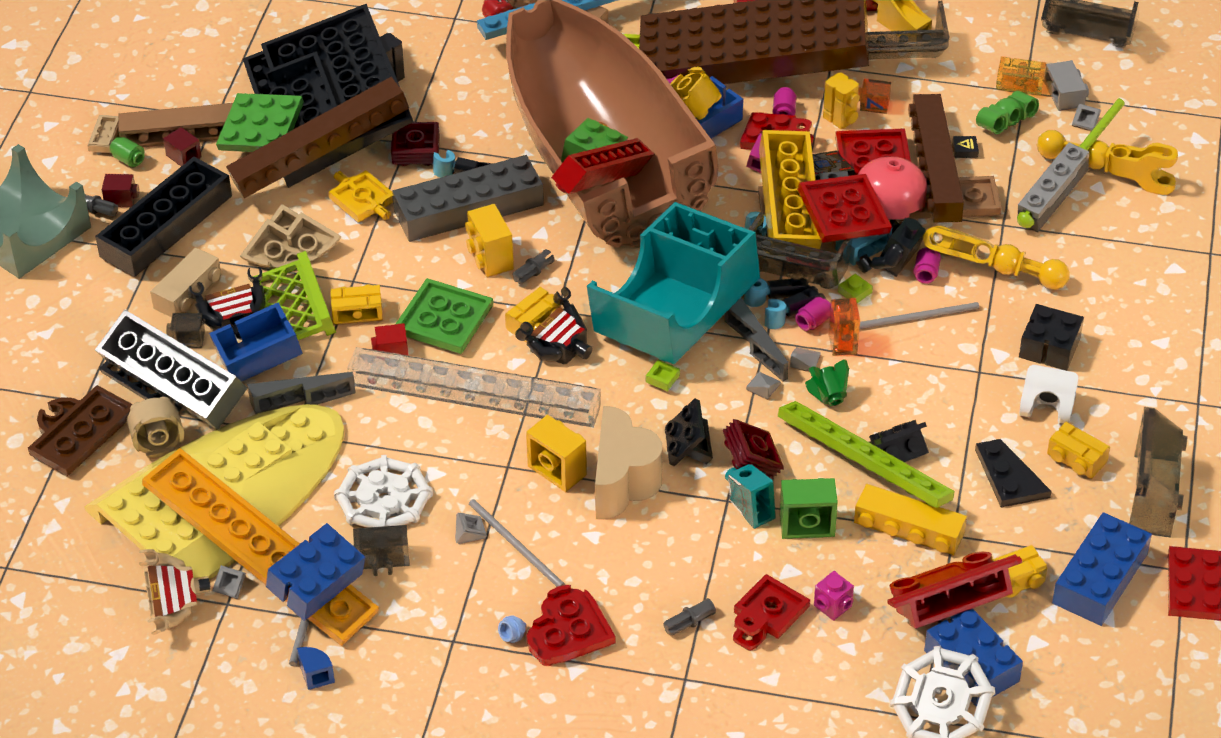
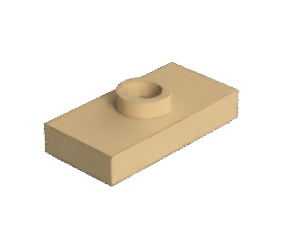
[87,115,119,153]

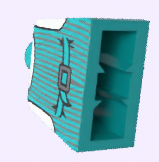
[725,464,776,529]

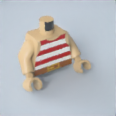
[139,549,210,635]

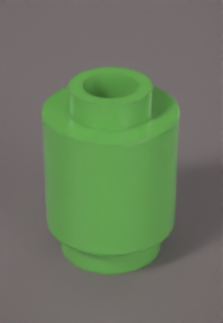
[110,137,145,167]

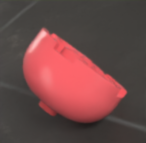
[858,157,927,220]

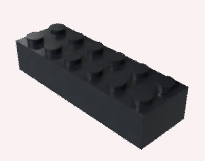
[95,157,232,277]

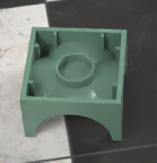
[0,144,91,279]

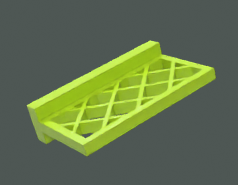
[253,251,336,340]

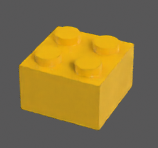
[465,204,514,277]
[526,414,587,492]

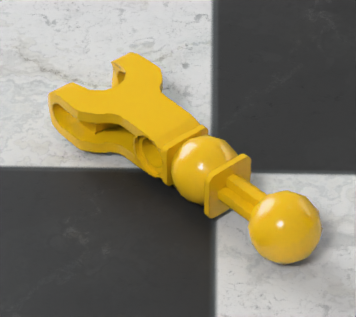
[1037,130,1178,195]
[923,225,1070,290]

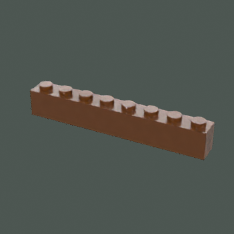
[226,77,409,199]
[908,94,964,223]

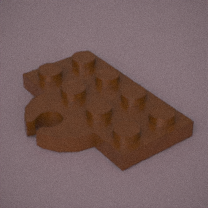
[28,385,132,476]

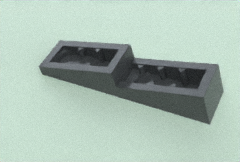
[725,298,788,382]
[247,372,356,414]

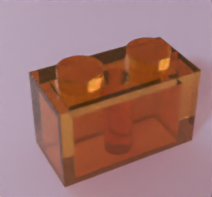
[828,298,860,356]

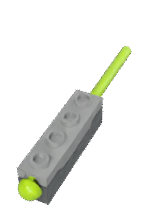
[1017,98,1125,232]

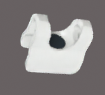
[1019,365,1079,424]

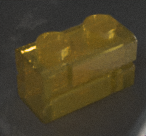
[996,56,1046,95]

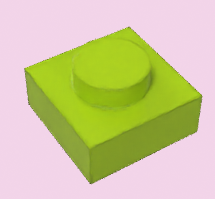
[838,273,873,304]
[646,360,680,392]

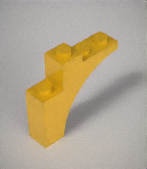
[873,0,932,46]

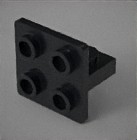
[665,398,713,466]
[868,419,929,462]

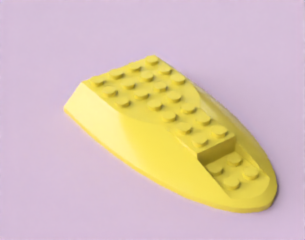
[84,404,344,580]

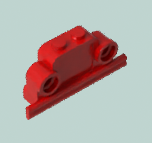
[887,551,1022,629]

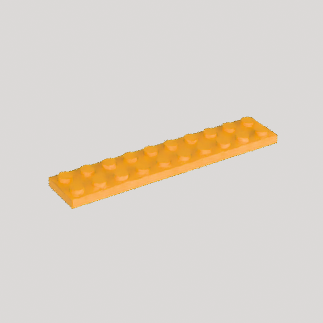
[142,448,379,646]

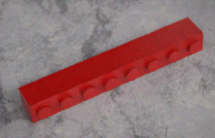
[551,138,655,194]

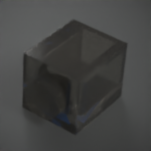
[166,313,205,348]

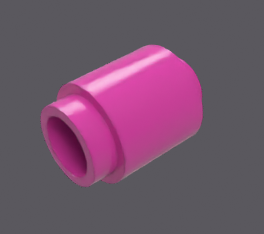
[772,87,797,115]
[914,247,941,284]
[795,297,832,331]

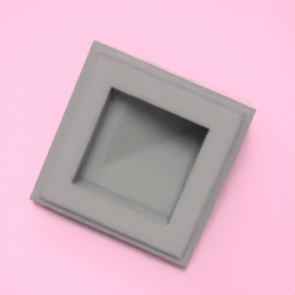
[1072,104,1101,131]
[790,347,821,371]
[746,372,781,399]
[455,512,487,544]
[212,565,246,599]

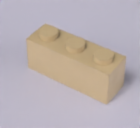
[150,247,221,320]

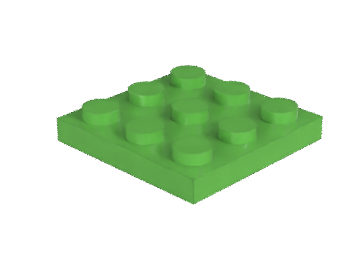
[216,93,304,152]
[396,278,493,354]

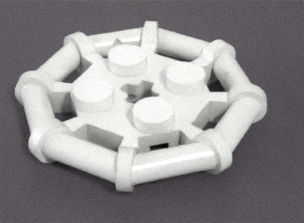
[334,455,433,534]
[890,646,995,738]

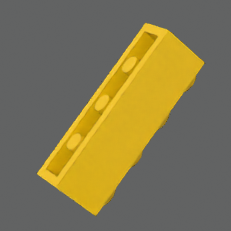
[854,484,967,555]

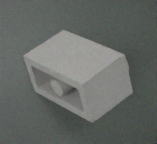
[1044,60,1089,111]

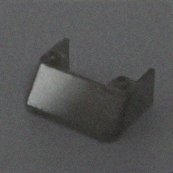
[1041,0,1140,48]
[868,1,949,60]
[748,212,853,289]
[1129,406,1188,538]

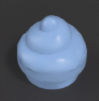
[498,615,527,643]

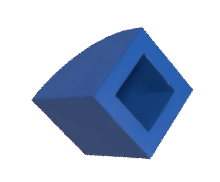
[297,647,335,690]

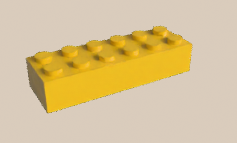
[759,130,822,258]

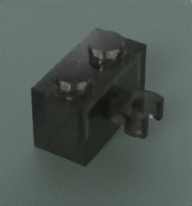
[353,525,410,576]

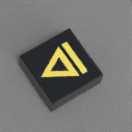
[952,136,979,158]

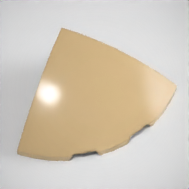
[240,204,341,268]

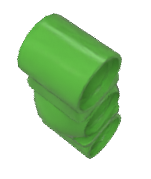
[976,90,1039,134]

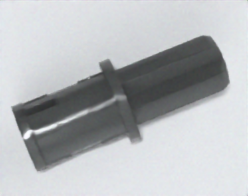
[85,194,118,217]
[512,249,555,284]
[663,598,716,635]

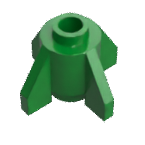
[805,359,850,406]

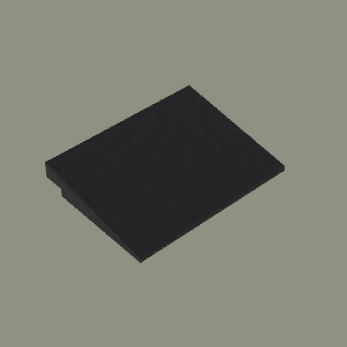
[242,4,414,188]

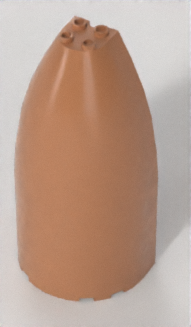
[506,0,718,248]

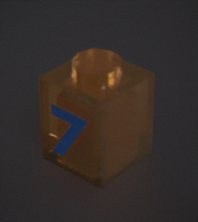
[858,79,891,114]

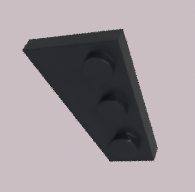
[975,439,1052,507]

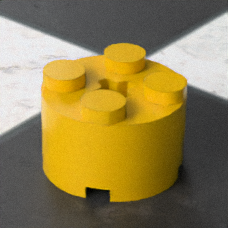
[670,67,722,120]

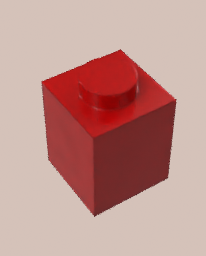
[371,323,409,362]

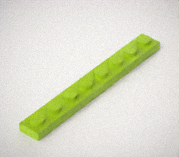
[777,401,955,508]

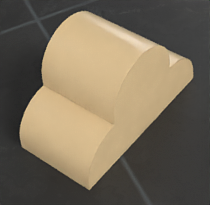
[595,406,662,519]

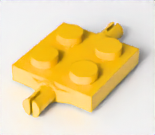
[329,170,393,223]

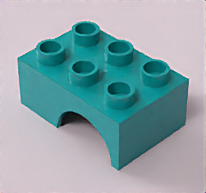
[587,202,760,364]

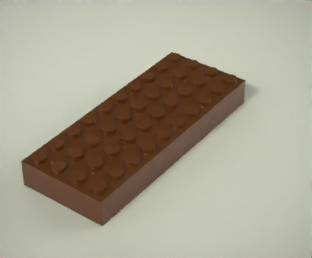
[639,0,869,84]

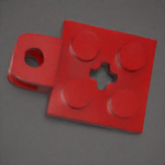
[740,112,814,150]
[733,574,810,650]

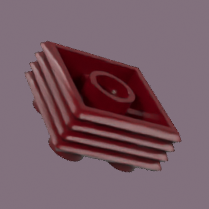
[391,122,440,166]
[723,419,784,480]

